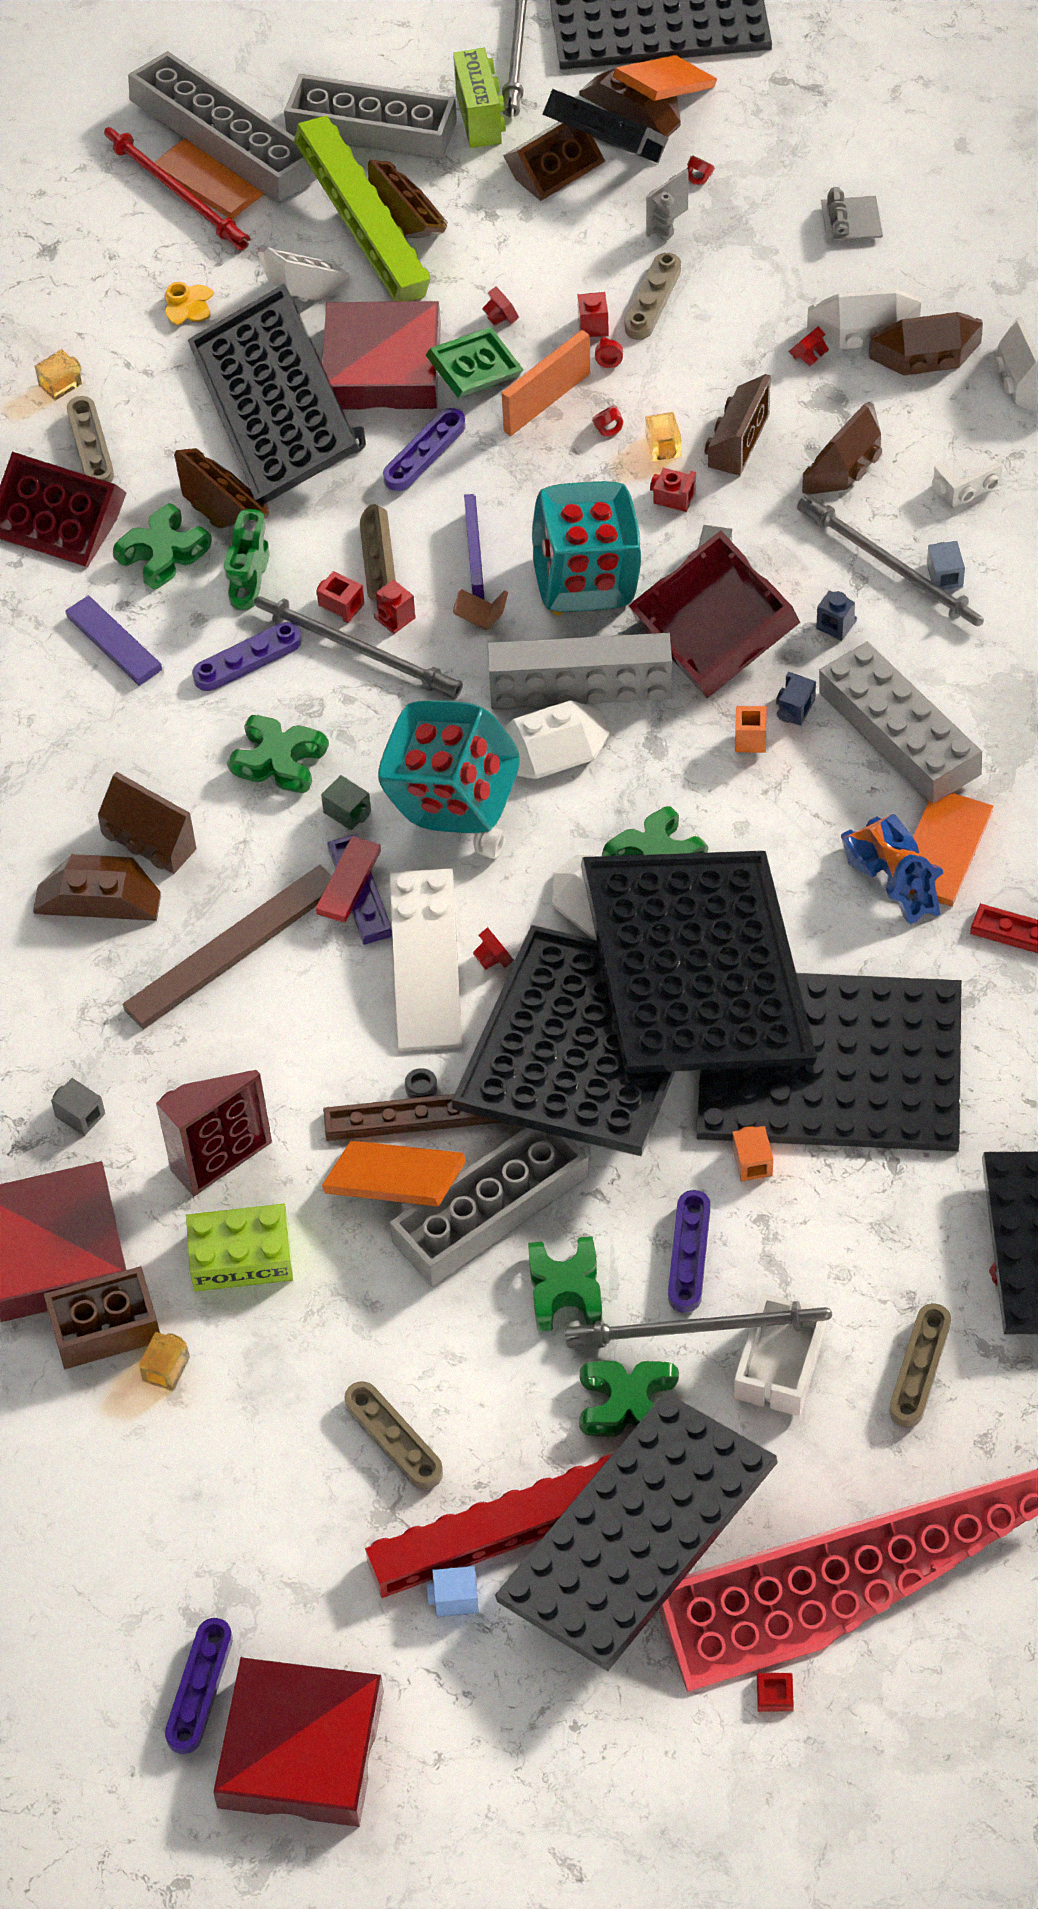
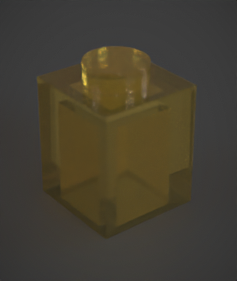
[35,349,82,401]
[645,412,681,461]
[139,1331,190,1391]

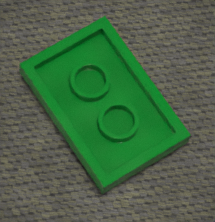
[426,327,524,399]

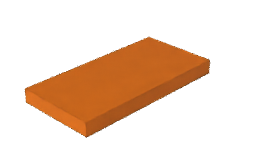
[613,55,717,101]
[154,138,265,219]
[501,330,591,436]
[909,793,993,907]
[322,1141,466,1207]

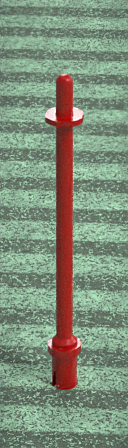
[104,127,251,251]

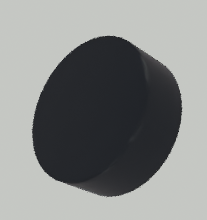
[405,1068,437,1098]

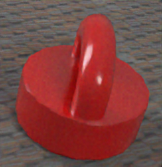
[687,155,715,185]
[595,337,623,368]
[591,405,624,437]

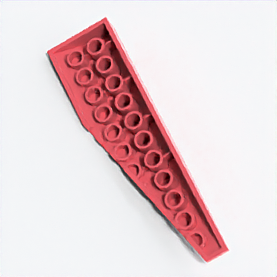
[658,1468,1038,1691]

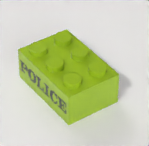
[453,47,506,148]
[186,1203,293,1292]

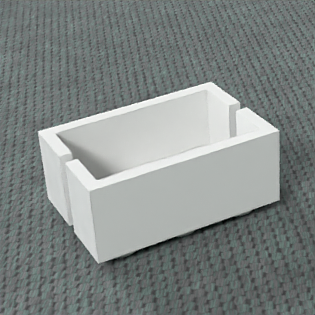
[734,1293,827,1416]

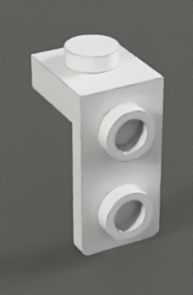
[932,462,1003,508]

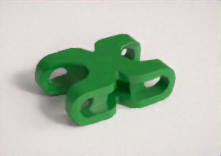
[113,503,212,589]
[224,509,270,610]
[227,715,329,793]
[602,806,709,856]
[528,1236,602,1332]
[579,1361,679,1437]

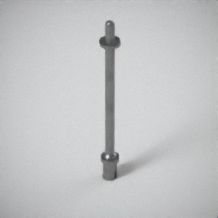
[502,0,527,117]
[797,494,984,627]
[254,596,463,699]
[565,1301,832,1348]

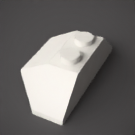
[257,247,351,302]
[807,289,921,349]
[994,316,1038,413]
[504,700,611,779]
[552,855,597,940]

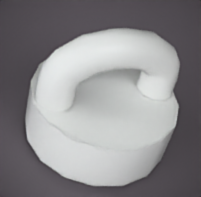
[473,827,505,859]

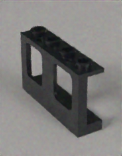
[542,89,669,163]

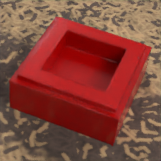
[757,1673,794,1712]

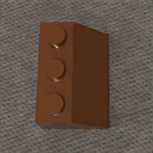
[503,122,606,201]
[704,374,771,476]
[98,772,197,874]
[44,1266,162,1370]

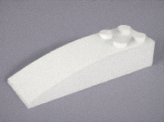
[390,868,463,1052]

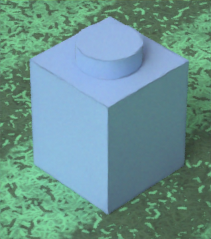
[427,1566,479,1617]

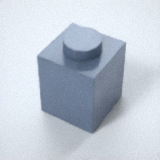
[927,541,965,590]

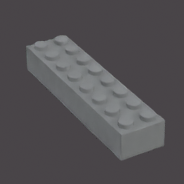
[128,51,317,203]

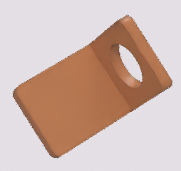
[453,589,508,630]

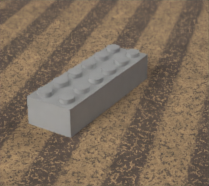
[284,74,457,159]
[487,633,672,709]
[819,641,982,804]
[390,1128,589,1287]

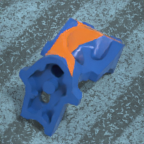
[841,814,944,925]

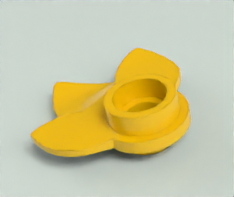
[164,282,214,325]

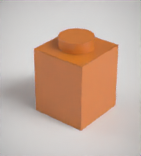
[735,706,767,753]
[732,1126,774,1182]

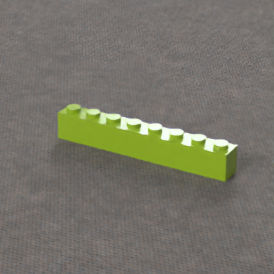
[294,115,431,301]

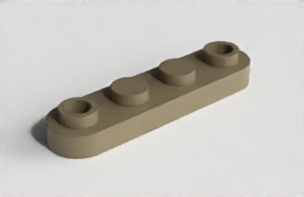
[625,253,681,340]
[67,396,114,483]
[360,504,396,601]
[890,1303,951,1427]
[344,1381,443,1489]

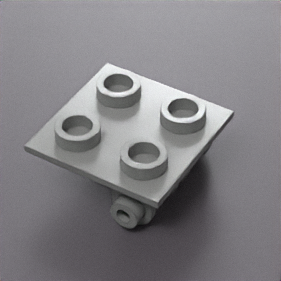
[646,168,688,240]
[821,187,883,242]

